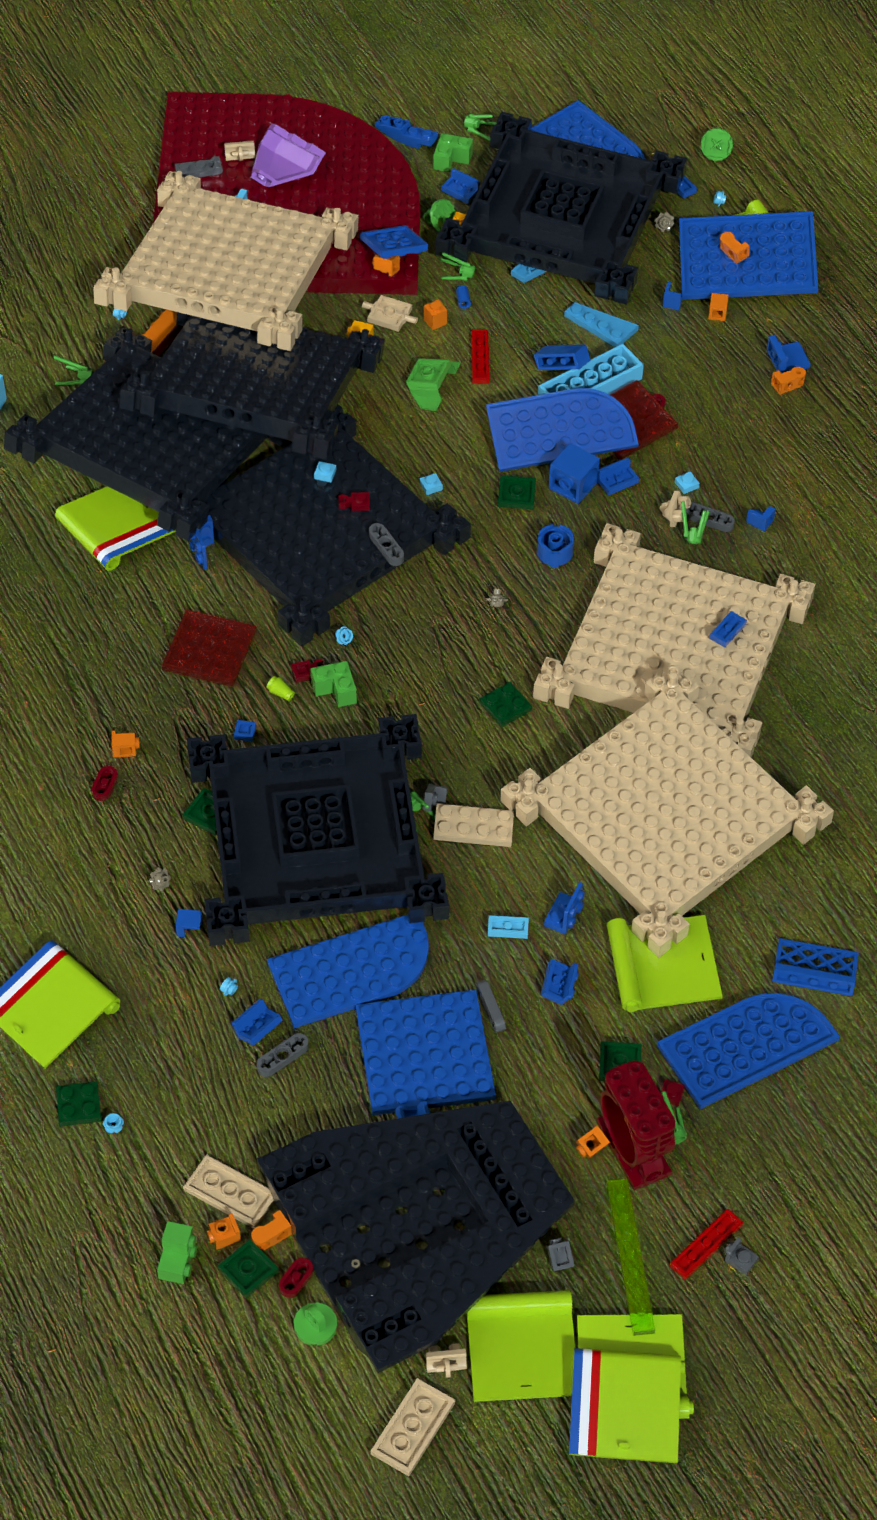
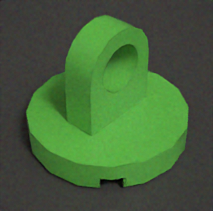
[701,128,733,161]
[423,199,456,232]
[294,1302,337,1346]

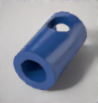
[456,285,471,309]

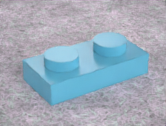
[488,915,529,939]

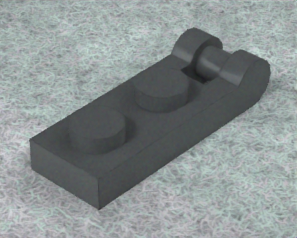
[175,156,223,178]

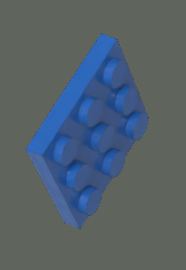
[360,225,428,259]

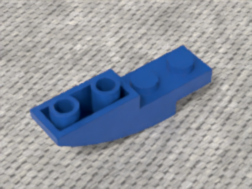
[375,115,439,149]

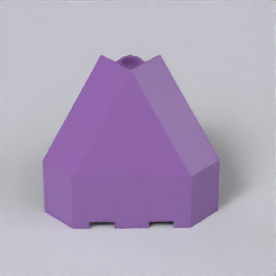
[251,123,326,187]

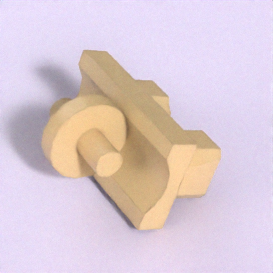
[224,141,255,161]
[660,491,692,527]
[426,1343,467,1378]

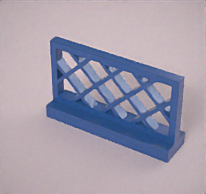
[772,938,859,996]

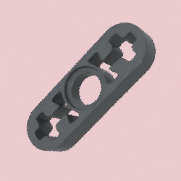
[686,502,735,532]
[369,523,404,566]
[475,980,506,1033]
[257,1033,309,1077]

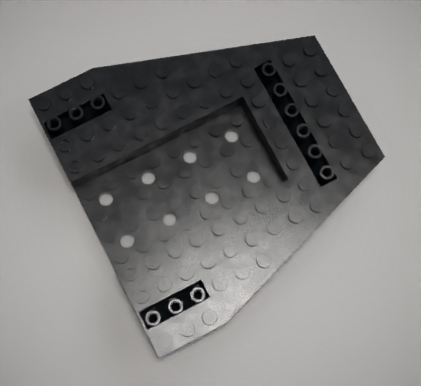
[257,1101,575,1373]

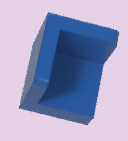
[663,282,682,310]
[746,506,776,532]
[176,909,203,937]

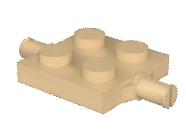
[362,295,418,332]

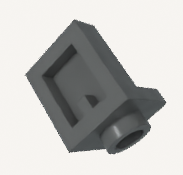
[423,784,447,811]
[724,1237,759,1276]
[545,1238,575,1271]

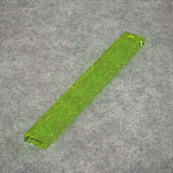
[606,1179,655,1336]

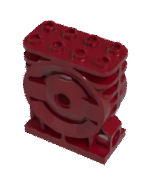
[596,1061,676,1191]

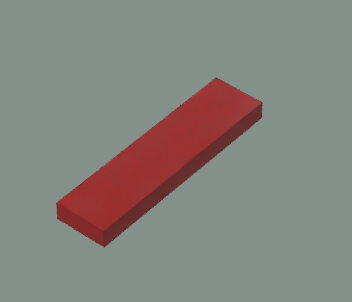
[471,330,490,384]
[669,1208,743,1280]

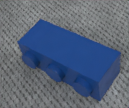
[534,344,591,370]

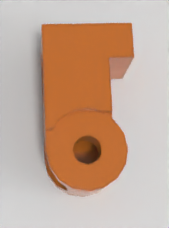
[720,232,750,264]
[771,367,806,395]
[251,1210,292,1251]

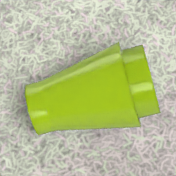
[266,676,295,701]

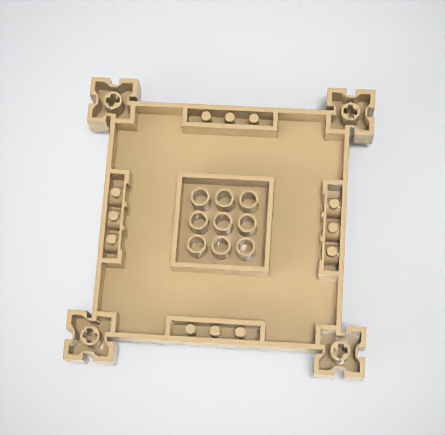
[93,171,358,351]
[533,523,816,758]
[501,662,834,958]

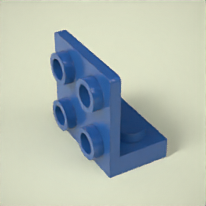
[767,335,811,373]
[189,515,214,570]
[544,882,585,935]

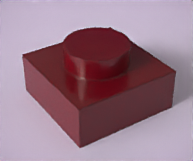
[661,1079,685,1106]

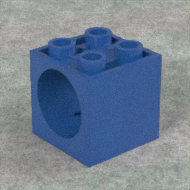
[549,443,600,504]

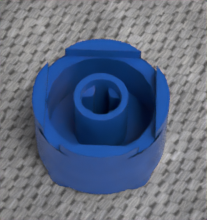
[537,524,574,568]

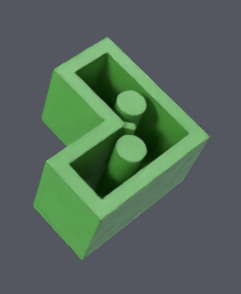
[433,133,473,172]
[310,661,357,707]
[157,1221,198,1284]

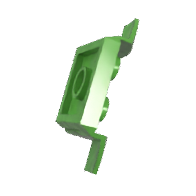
[406,358,461,411]

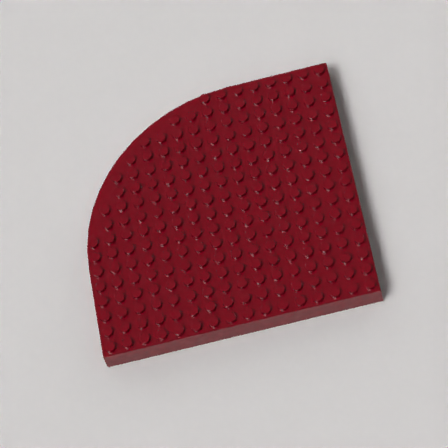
[153,92,420,295]

